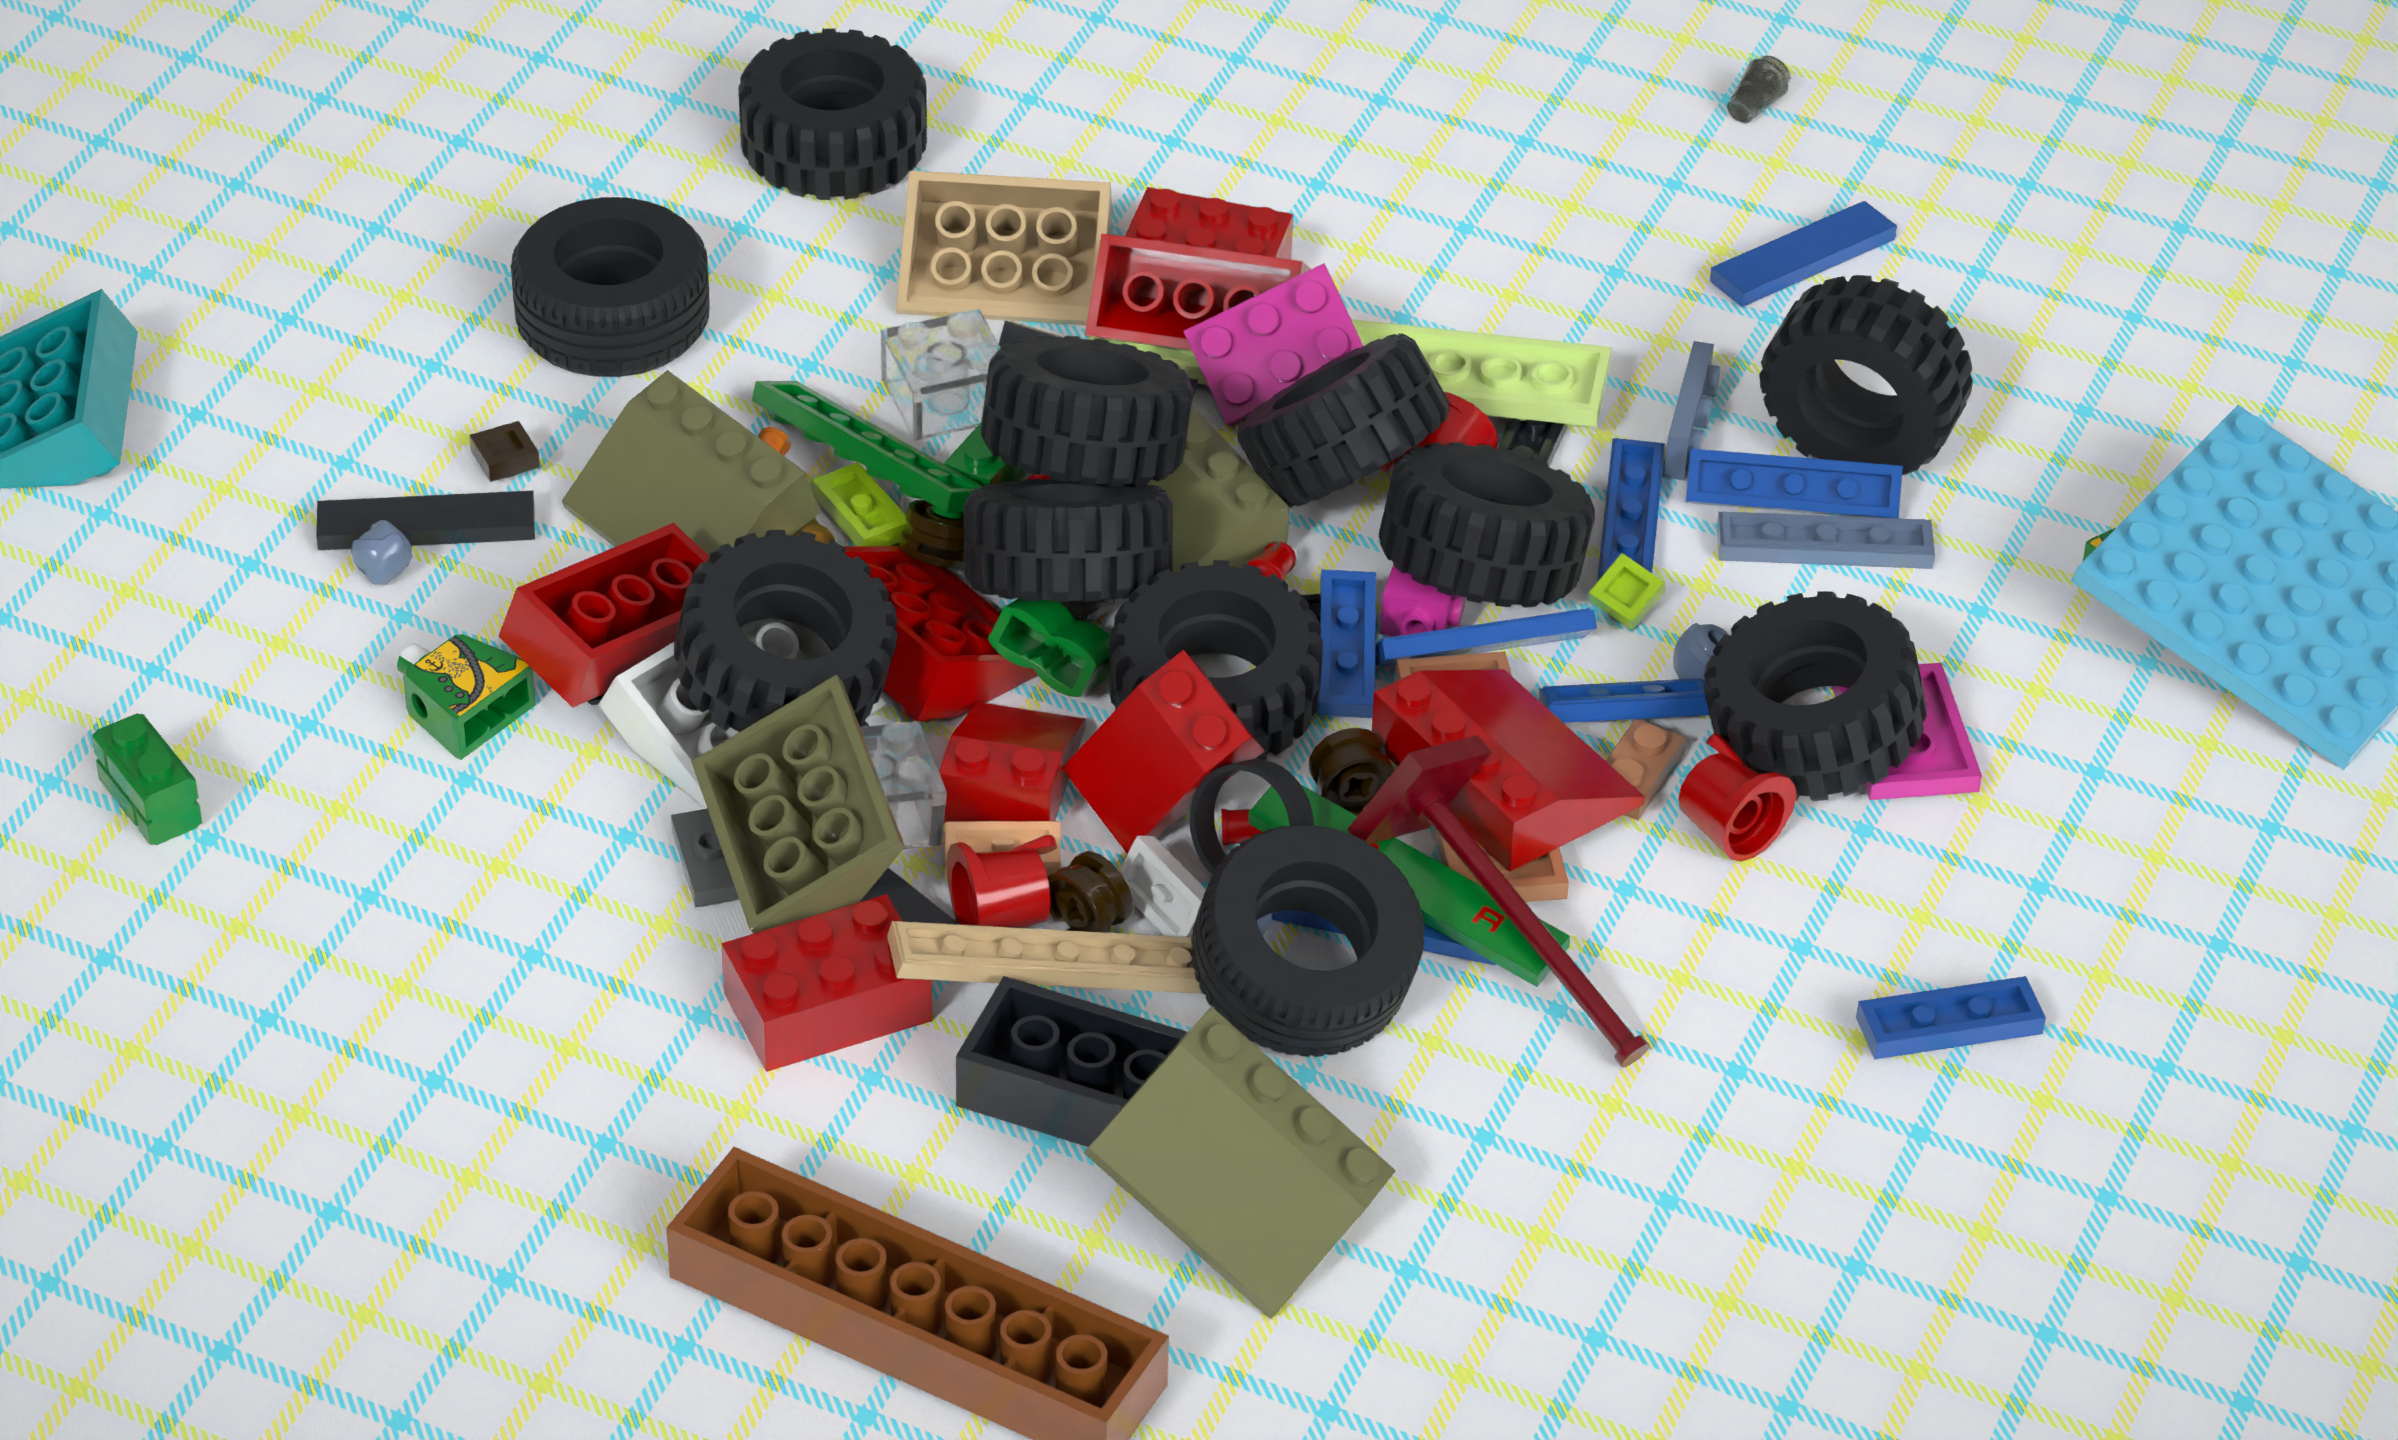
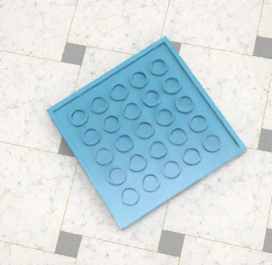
[2071,405,2398,770]

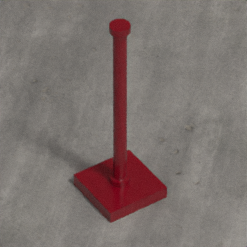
[1347,735,1650,1068]

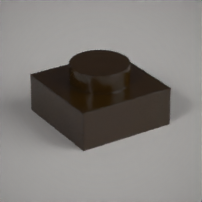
[469,421,540,482]

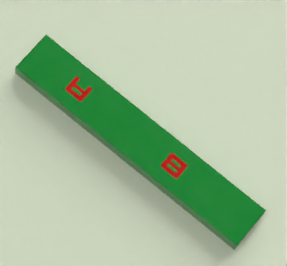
[1248,785,1570,987]

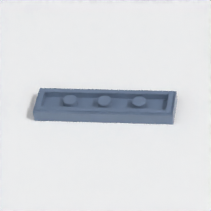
[1717,511,1935,569]

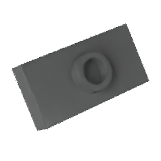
[671,808,739,907]

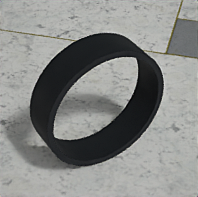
[1190,759,1314,875]

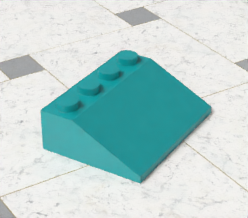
[0,289,138,488]

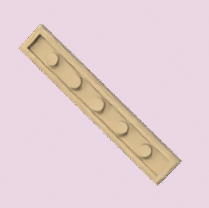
[887,921,1203,994]

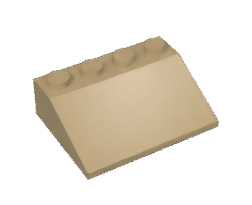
[896,170,1113,325]

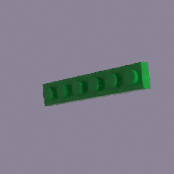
[752,381,982,518]

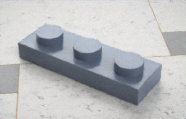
[1663,341,1721,481]

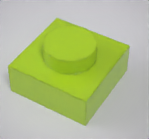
[1589,553,1666,631]

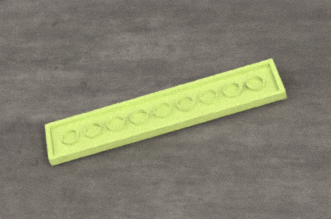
[1089,319,1612,427]

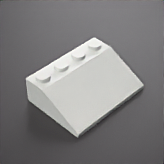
[599,619,886,808]

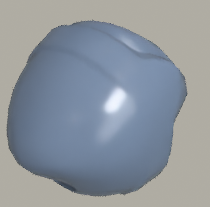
[351,520,413,585]
[1673,623,1729,683]

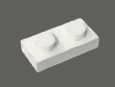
[1119,836,1206,937]

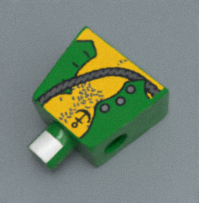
[397,634,536,760]

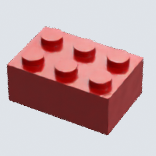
[1125,187,1293,259]
[721,894,932,1072]

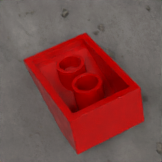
[1062,650,1264,854]
[938,702,1086,824]

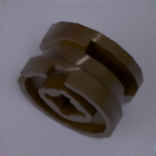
[899,500,964,568]
[1308,728,1395,816]
[1047,851,1133,933]

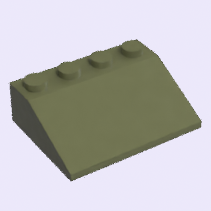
[562,370,820,556]
[1147,406,1289,572]
[691,675,905,933]
[1084,1006,1396,1319]

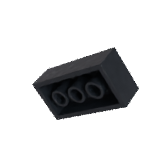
[956,976,1187,1147]

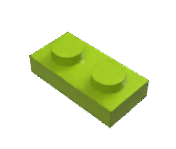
[812,462,909,546]

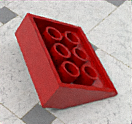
[844,546,1038,722]
[1371,669,1645,872]

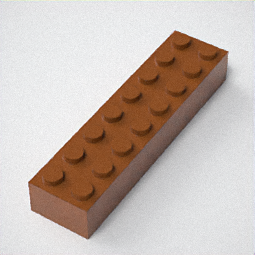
[666,1147,1169,1440]

